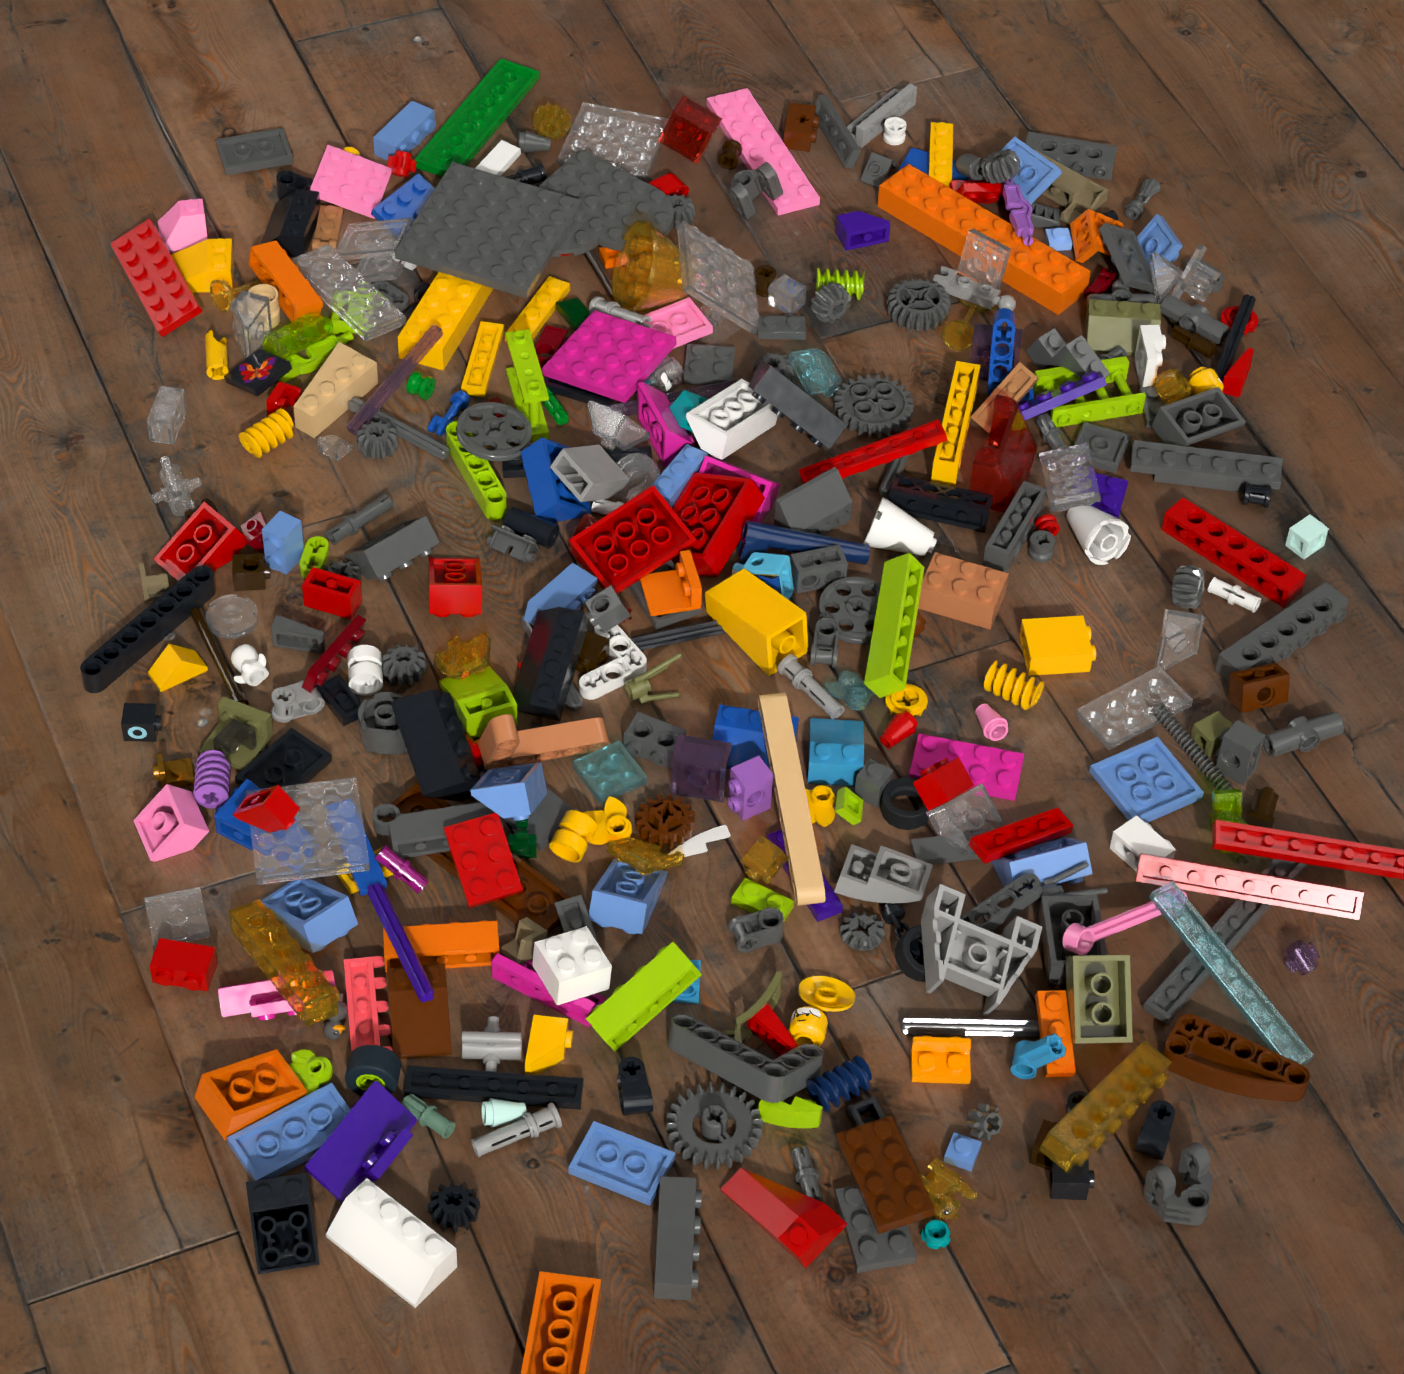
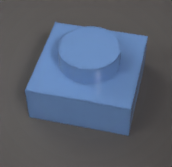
[943,1132,982,1172]

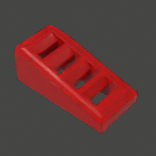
[1222,348,1254,397]
[747,1003,798,1056]

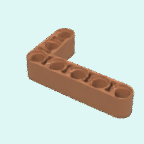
[478,714,610,770]

